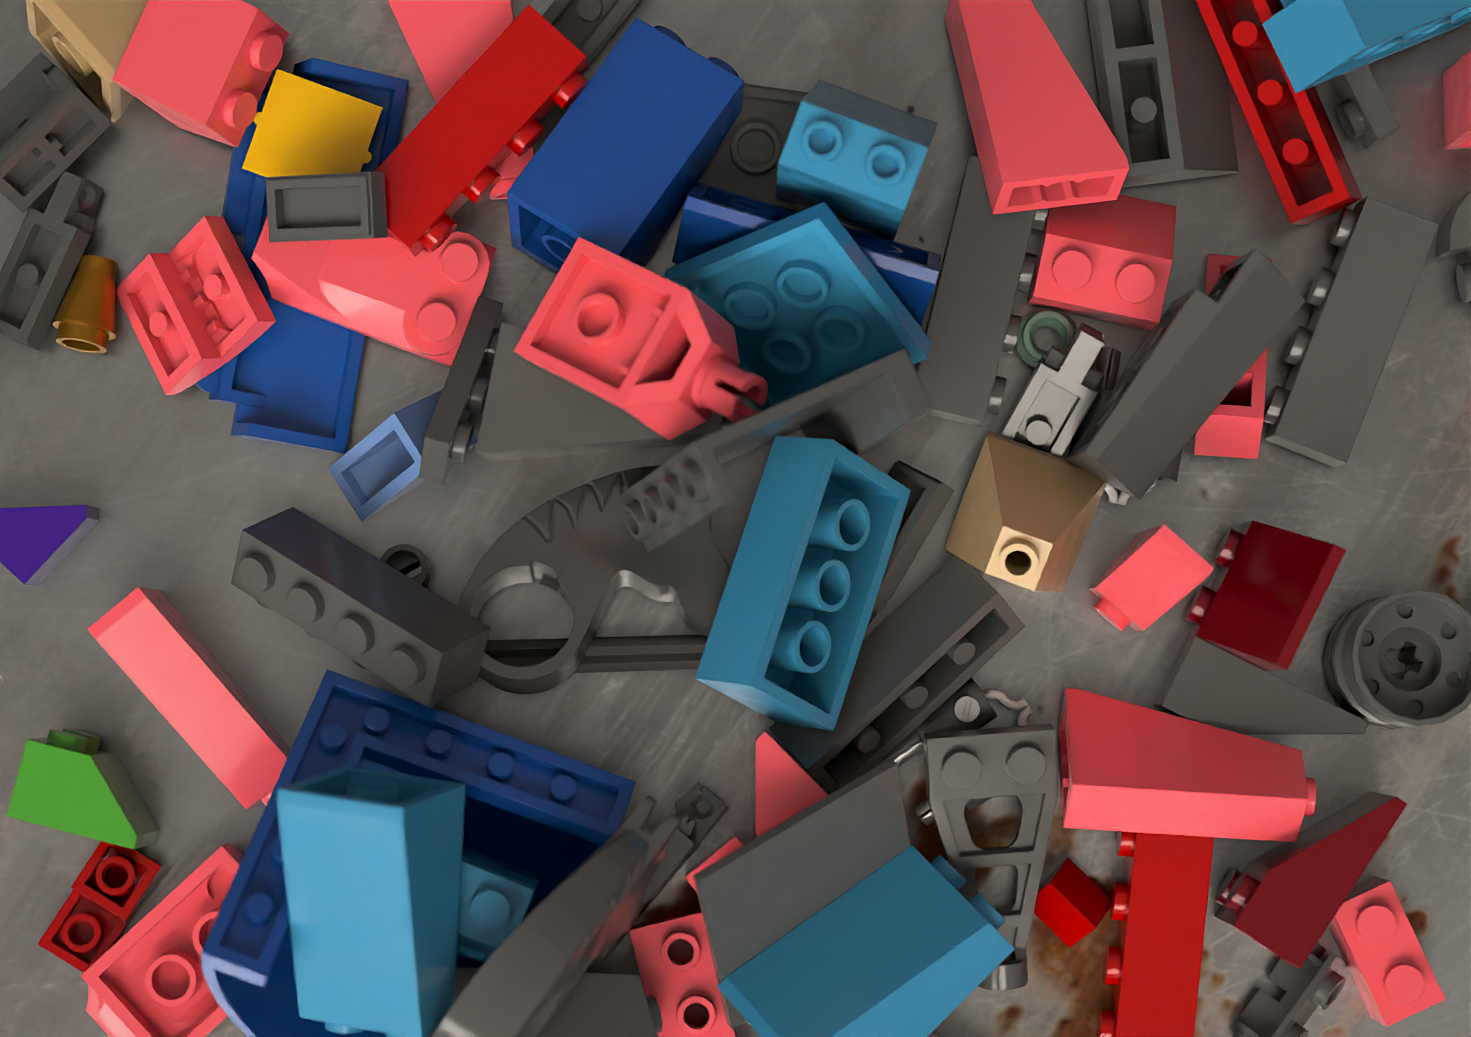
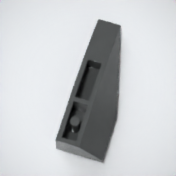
[1086,0,1238,188]

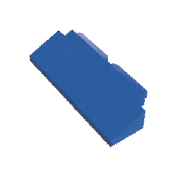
[195,58,409,453]

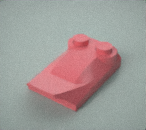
[251,216,497,368]
[80,843,243,1037]

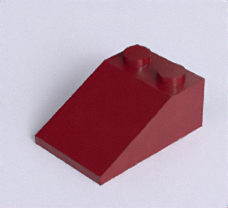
[1185,520,1346,670]
[1214,792,1407,970]

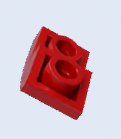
[38,841,162,973]

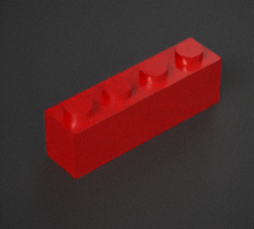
[1196,0,1363,225]
[374,4,589,257]
[1096,831,1214,1037]

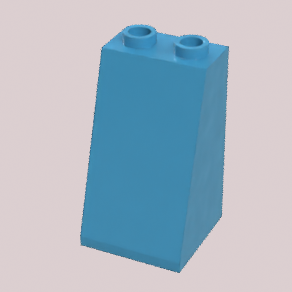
[775,79,938,240]
[277,766,465,1037]
[717,845,1015,1037]

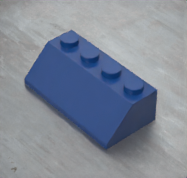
[672,182,941,327]

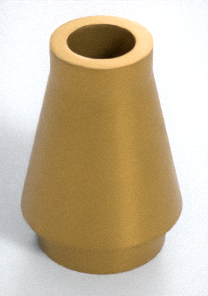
[52,255,118,353]

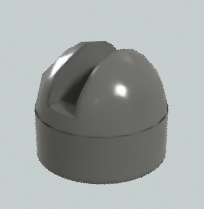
[380,544,432,588]

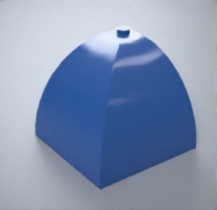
[201,669,636,1037]

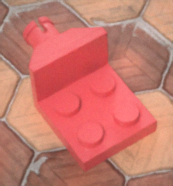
[514,237,768,440]

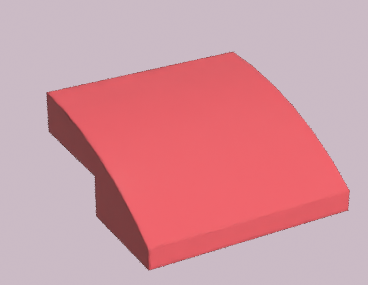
[115,216,276,395]

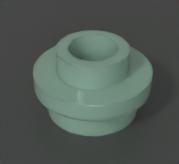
[1015,306,1078,368]

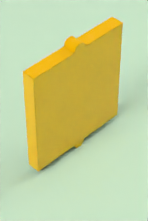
[242,69,383,177]

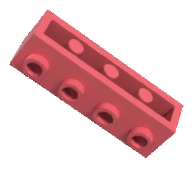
[629,908,737,1037]

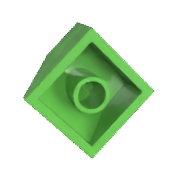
[7,728,160,849]

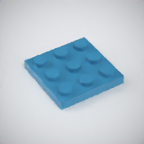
[664,202,932,411]

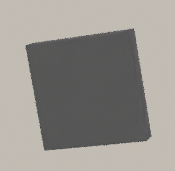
[685,83,808,212]

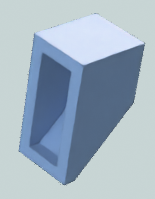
[328,389,478,521]

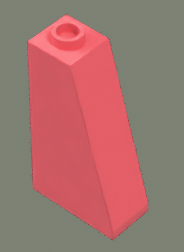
[388,0,536,200]
[945,0,1130,215]
[87,587,291,810]
[1057,688,1316,842]

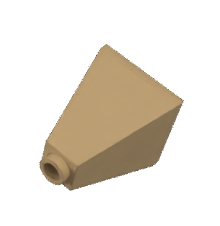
[26,0,148,125]
[944,431,1107,592]

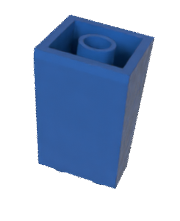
[507,17,744,274]

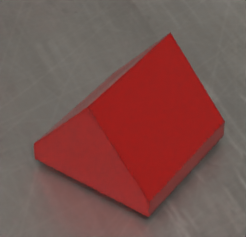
[1034,857,1110,948]

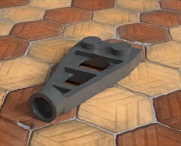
[923,724,1058,991]

